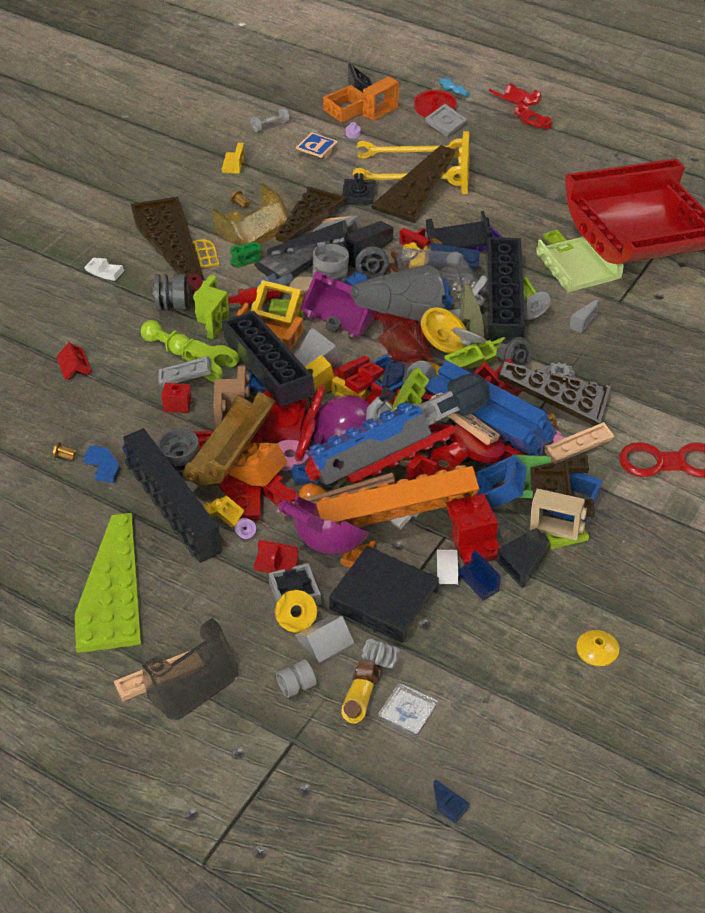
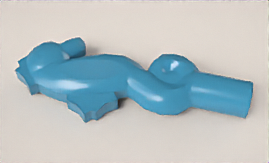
[439,78,470,97]

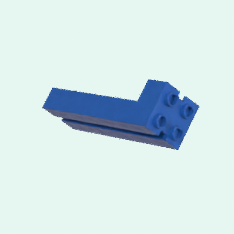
[424,361,557,456]

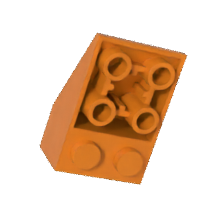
[228,442,287,486]

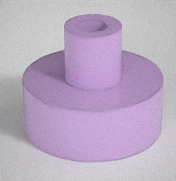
[346,122,361,138]
[235,518,256,539]

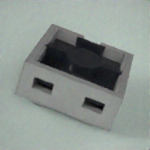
[268,563,321,612]

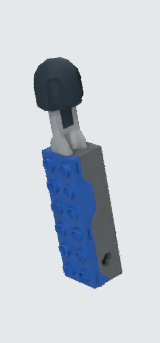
[305,373,490,485]

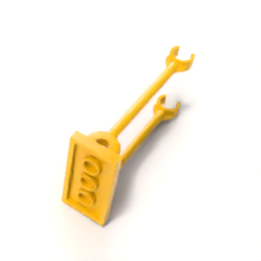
[353,131,470,194]

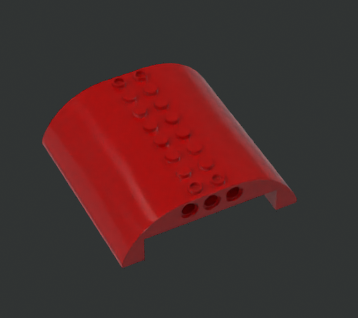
[565,158,705,264]

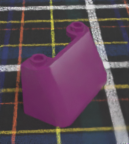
[300,271,378,338]

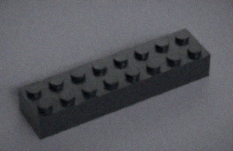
[486,237,525,342]
[222,311,315,406]
[122,428,221,563]

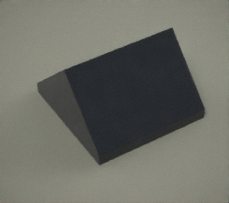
[348,63,373,93]

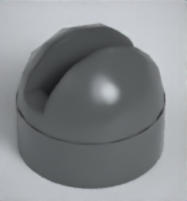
[326,316,340,332]

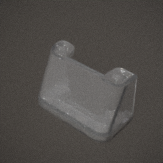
[396,248,476,297]

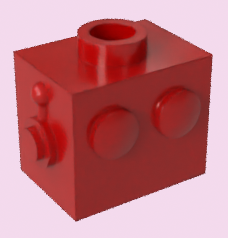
[161,383,193,413]

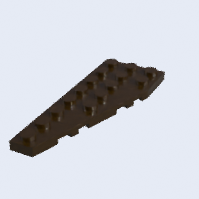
[130,196,203,280]

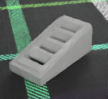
[570,300,599,333]

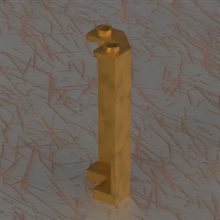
[182,392,275,486]

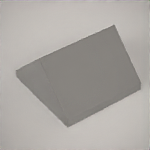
[295,615,354,665]

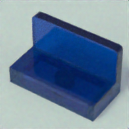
[458,550,501,600]

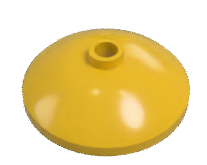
[421,308,466,354]

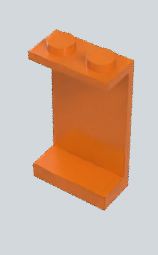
[237,303,303,351]

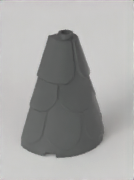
[351,265,445,321]

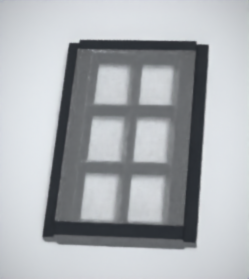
[254,247,316,279]

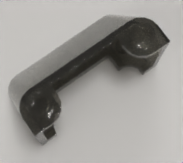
[141,618,238,720]

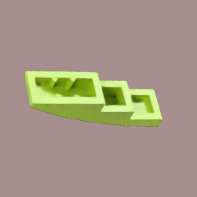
[444,337,505,370]
[391,367,429,411]

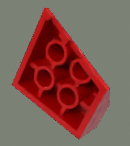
[260,390,309,443]

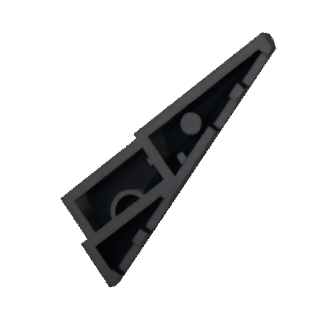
[267,220,348,256]

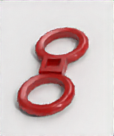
[294,384,325,462]
[619,442,705,478]

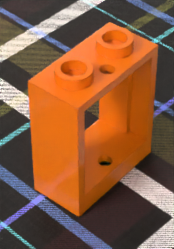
[363,76,399,121]
[323,85,363,123]

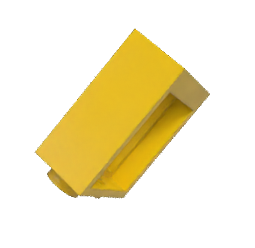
[252,280,305,325]

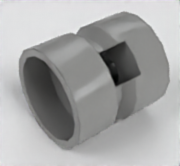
[276,660,316,698]

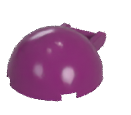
[311,395,370,461]
[279,496,369,555]

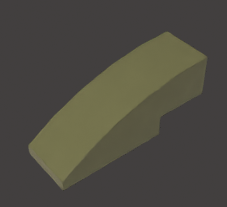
[460,284,484,338]

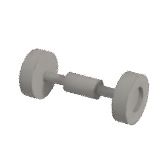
[251,107,290,132]

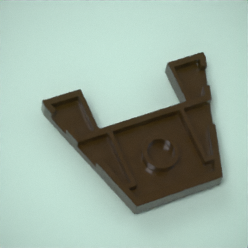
[529,455,595,518]

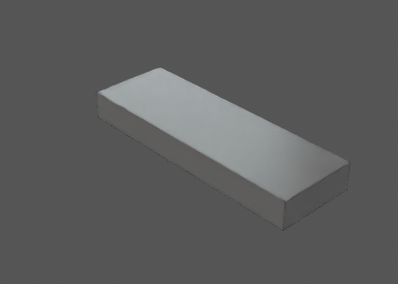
[158,356,211,387]

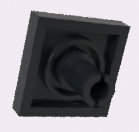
[342,173,376,205]

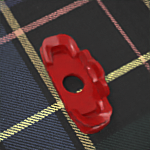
[514,103,553,129]
[428,442,468,472]

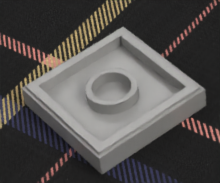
[425,104,467,137]

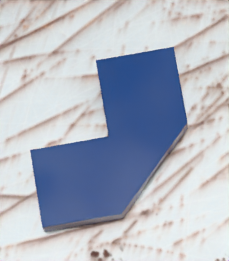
[83,445,120,483]

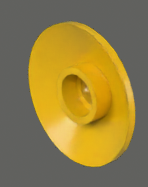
[576,630,620,666]

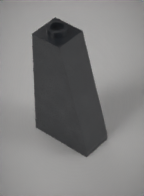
[343,221,394,269]

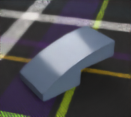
[254,273,293,286]

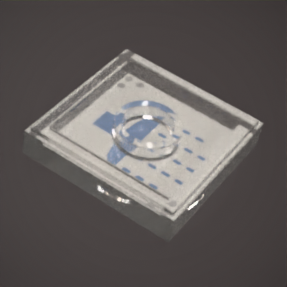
[378,683,438,738]

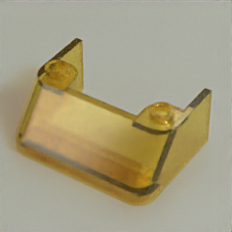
[212,183,290,245]

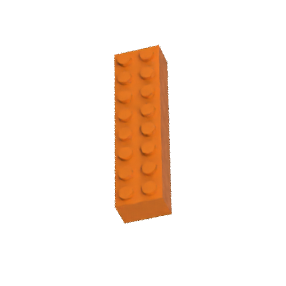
[314,465,479,527]

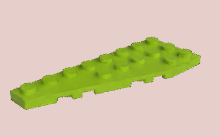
[75,513,141,653]

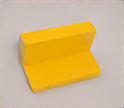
[222,142,245,174]
[332,376,372,400]

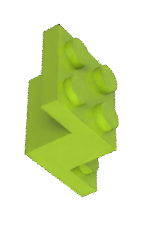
[193,274,230,340]

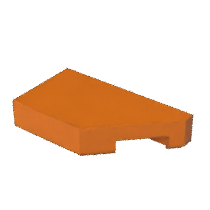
[340,541,376,568]

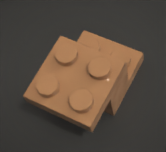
[213,366,251,428]

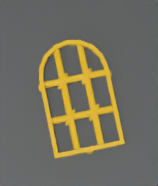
[193,239,220,269]

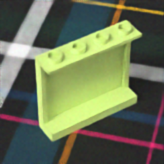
[536,237,624,293]

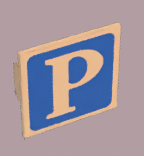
[296,132,338,159]

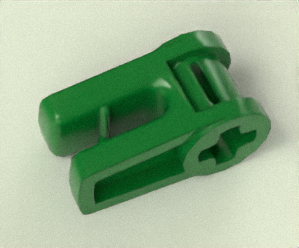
[230,242,261,268]

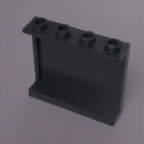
[329,546,439,643]

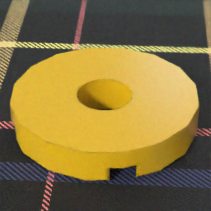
[274,590,317,633]

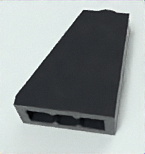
[497,528,549,588]

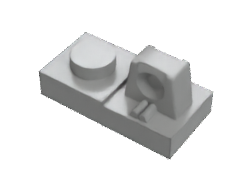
[472,275,488,308]

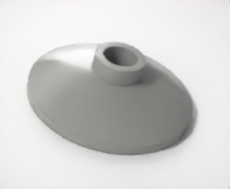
[524,292,551,320]
[452,327,486,346]

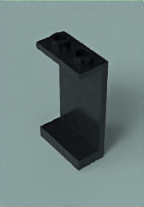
[426,211,493,248]

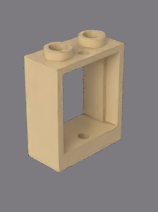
[530,489,587,541]

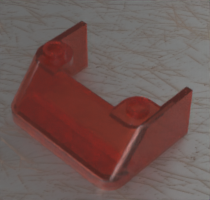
[372,310,433,362]

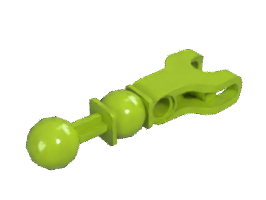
[140,320,239,383]

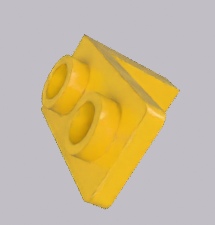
[203,496,244,527]

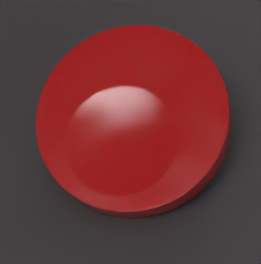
[414,90,457,117]
[451,423,505,463]

